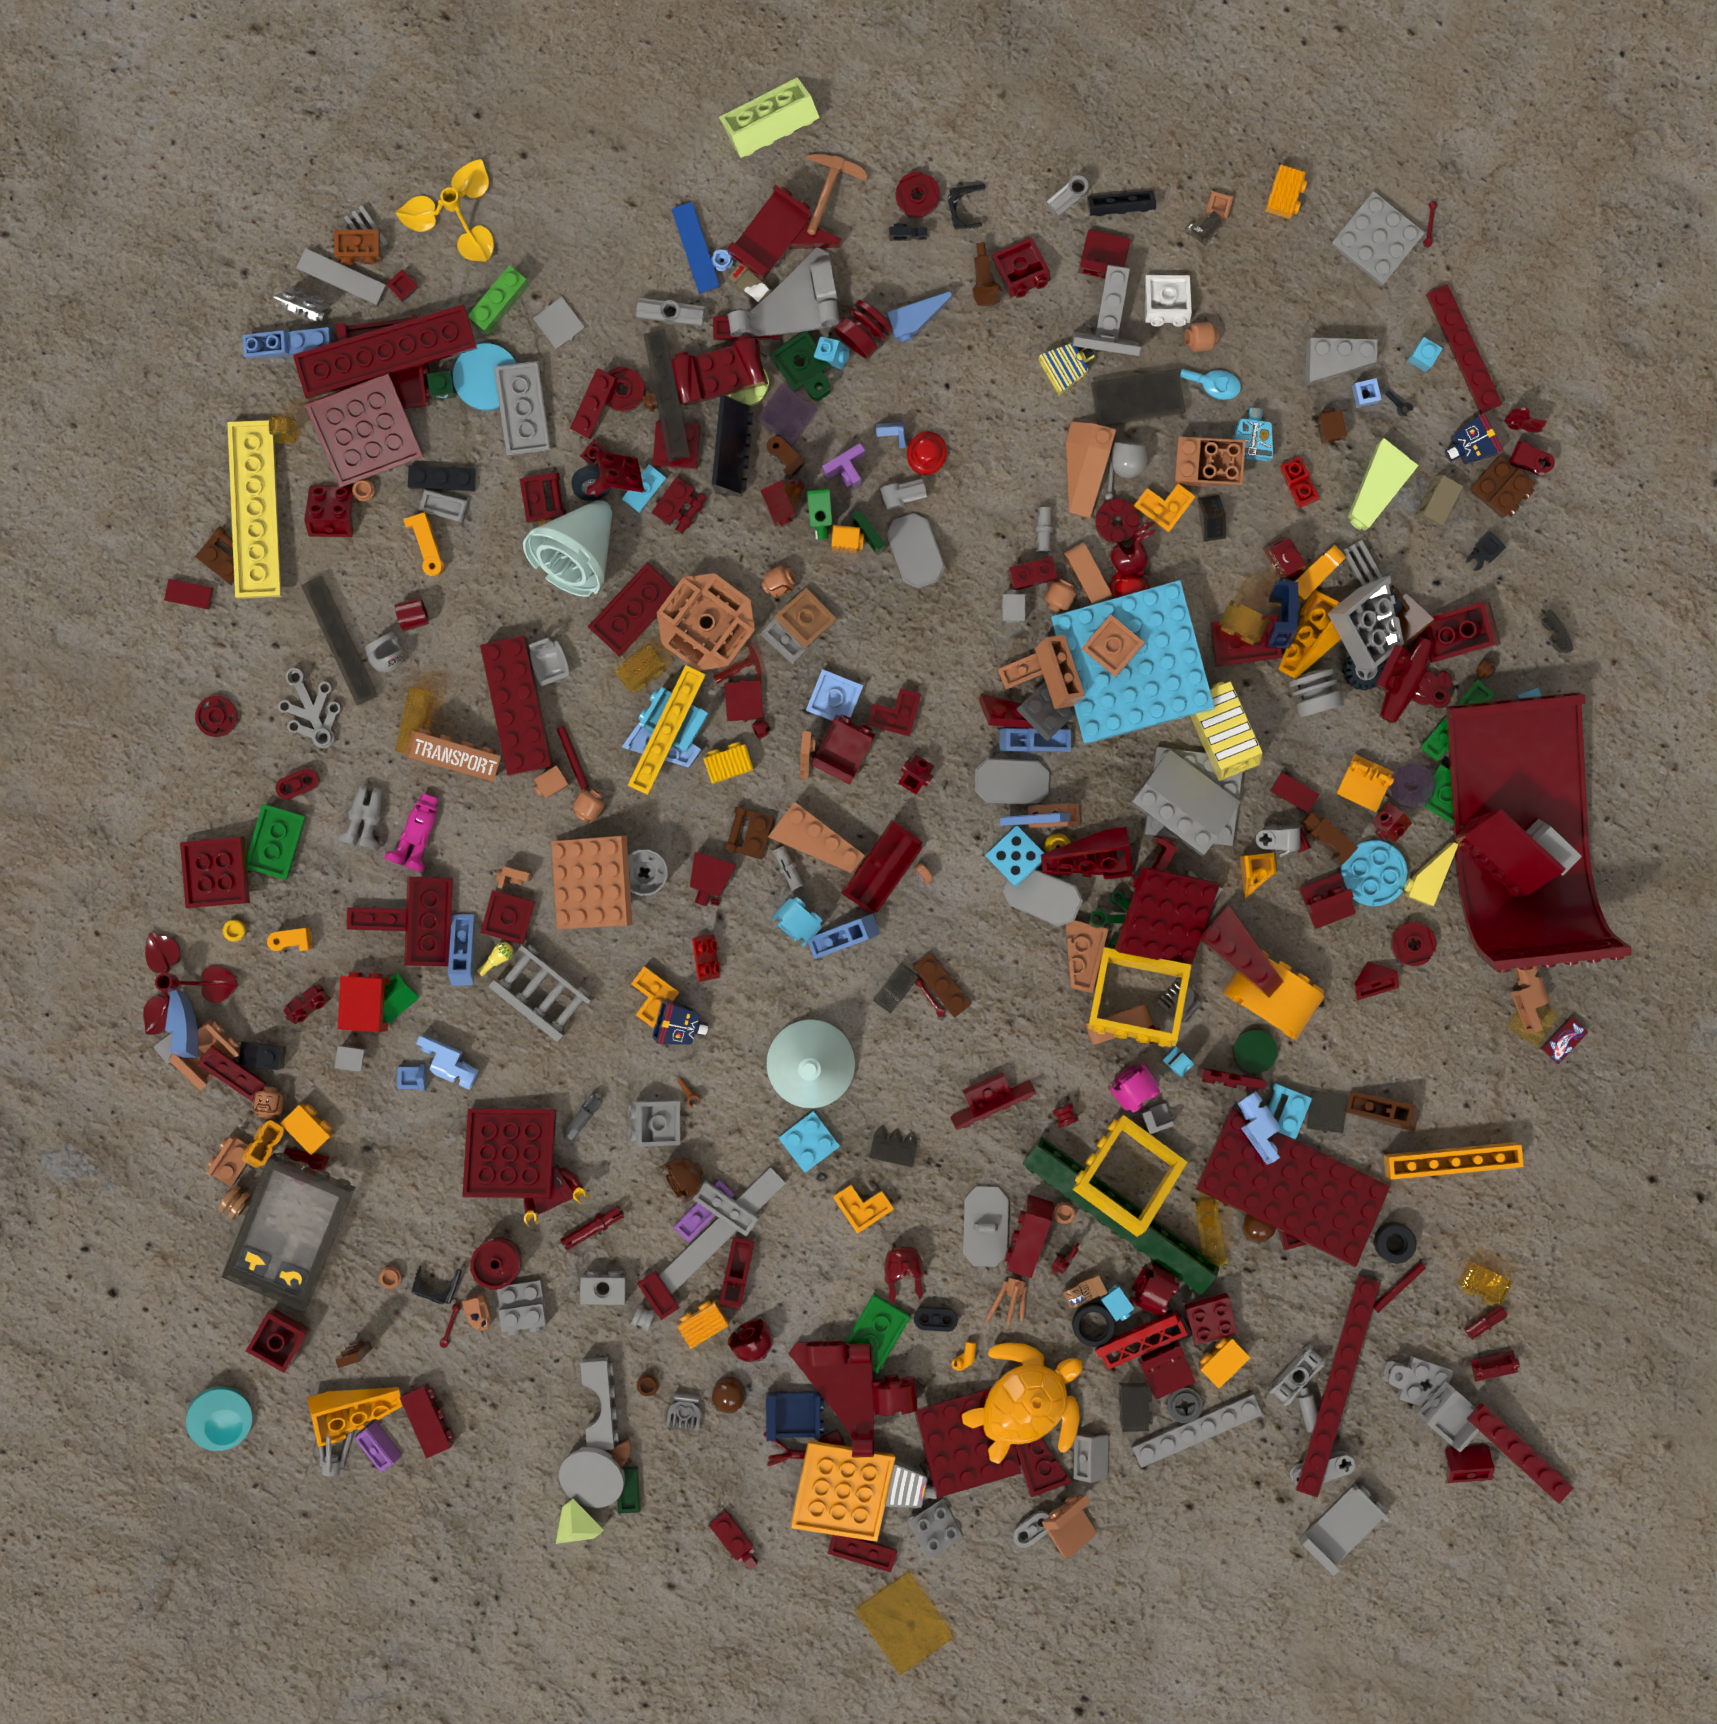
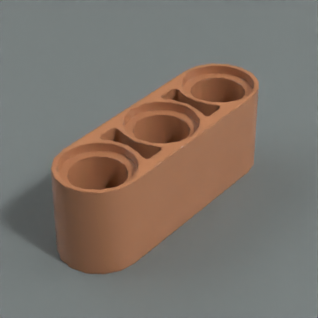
[1064,543,1113,606]
[1085,1003,1153,1045]

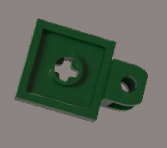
[769,331,831,402]

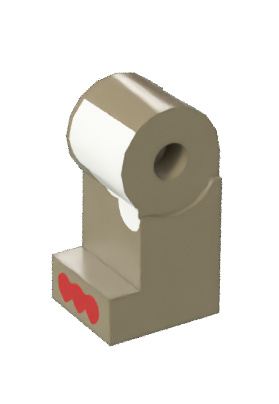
[728,263,772,304]

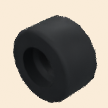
[1373,1222,1417,1264]

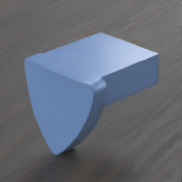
[876,422,906,448]
[397,1064,427,1091]

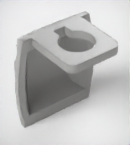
[529,638,570,687]

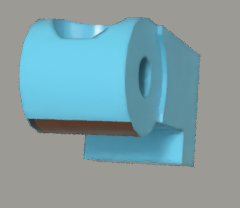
[1162,1046,1194,1077]

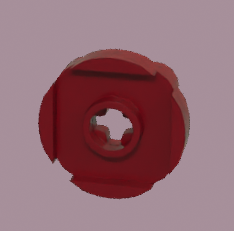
[895,171,940,218]
[607,367,645,412]
[1095,498,1140,543]
[1391,922,1437,966]

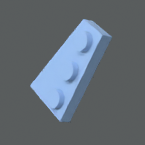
[622,721,701,768]

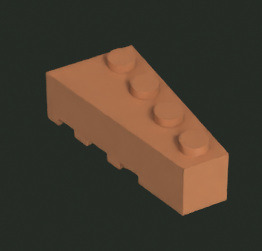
[768,802,865,873]

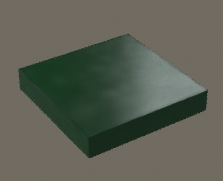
[852,510,886,556]

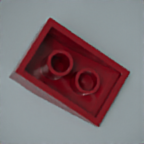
[1423,602,1501,663]

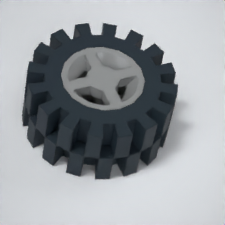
[1343,656,1385,690]

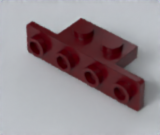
[950,1072,1036,1130]

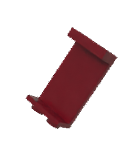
[727,185,811,281]

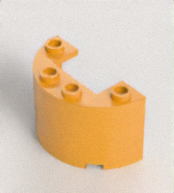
[1222,950,1325,1041]

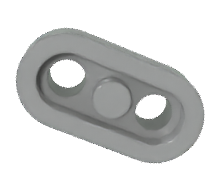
[1013,1511,1049,1548]

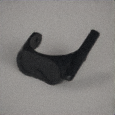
[948,184,986,229]
[411,1265,462,1305]

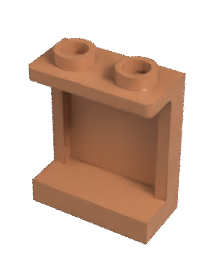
[168,1019,241,1091]

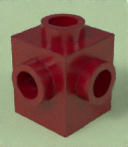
[898,755,934,795]
[1371,803,1412,843]

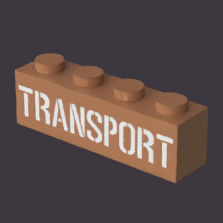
[405,728,501,782]

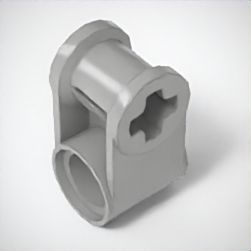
[1256,825,1300,851]

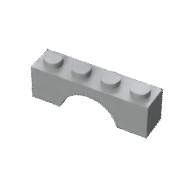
[580,1357,619,1450]

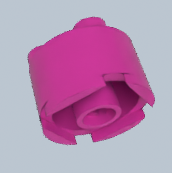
[1108,1062,1160,1113]

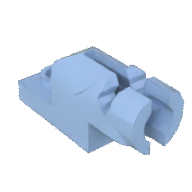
[416,1035,479,1090]
[1238,1091,1280,1165]

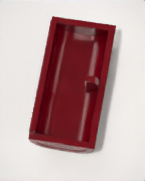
[841,820,923,914]

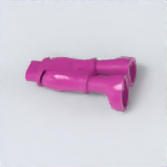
[384,793,439,873]

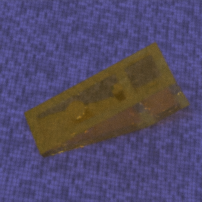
[1195,1197,1227,1266]

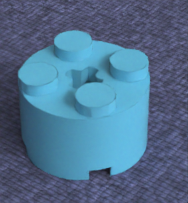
[771,897,823,947]

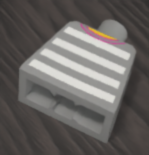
[885,1460,937,1508]

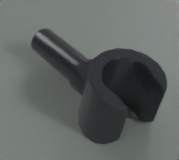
[1385,391,1413,417]

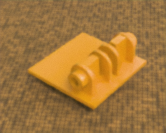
[1336,754,1395,812]

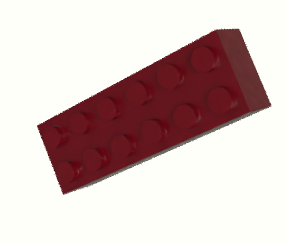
[480,636,554,776]

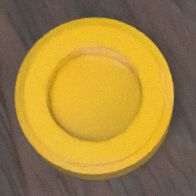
[223,919,246,942]

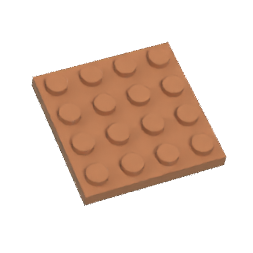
[551,836,632,929]

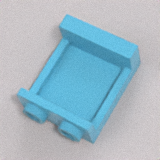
[638,687,708,753]

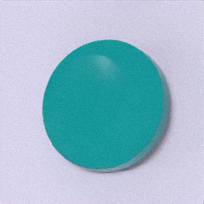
[186,1386,252,1451]

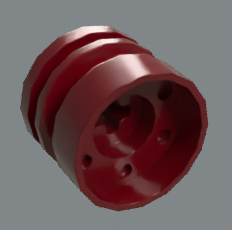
[834,300,893,360]

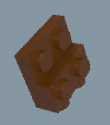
[1469,455,1535,518]

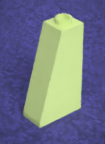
[1348,438,1419,531]

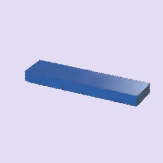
[672,202,720,294]

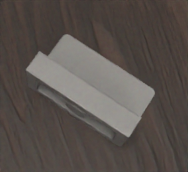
[1074,1434,1108,1483]

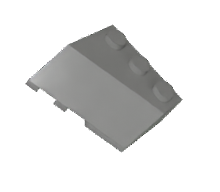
[1328,575,1404,669]

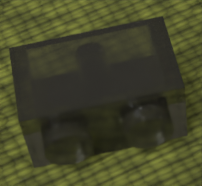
[1119,1382,1153,1432]

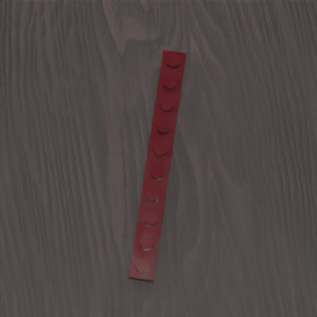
[1295,1276,1380,1498]

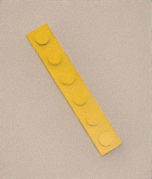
[628,665,706,795]

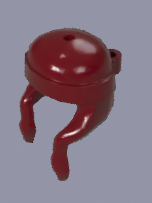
[1110,521,1156,578]
[884,1246,924,1304]

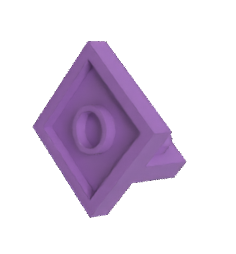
[822,443,865,490]

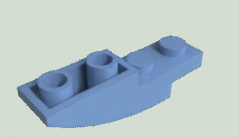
[243,327,333,358]

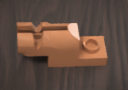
[1510,966,1550,1033]

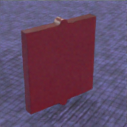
[724,679,764,722]

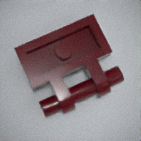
[651,476,707,534]

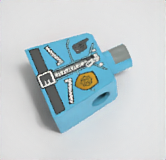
[1232,408,1273,462]

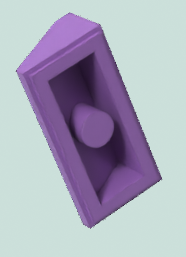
[354,1421,402,1472]

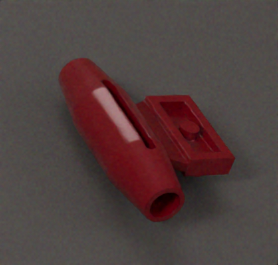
[1376,636,1434,724]

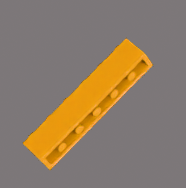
[1383,1142,1524,1180]

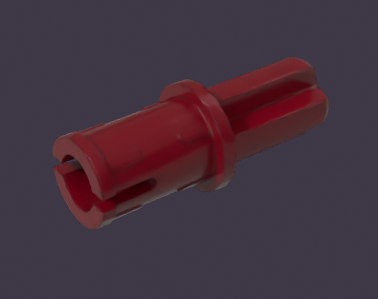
[1464,1306,1508,1340]

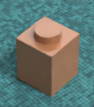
[534,765,570,799]

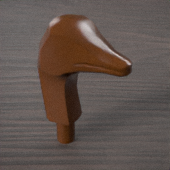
[973,242,1001,306]

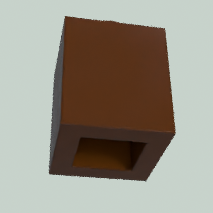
[1316,408,1347,444]

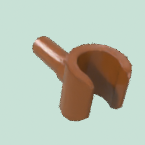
[678,1079,700,1108]

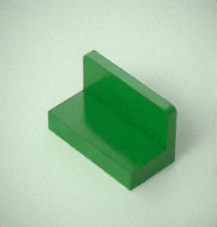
[383,972,419,1024]

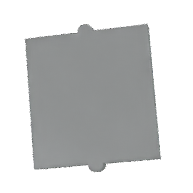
[533,297,585,350]

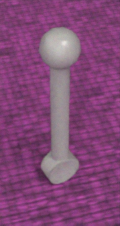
[1105,455,1114,500]

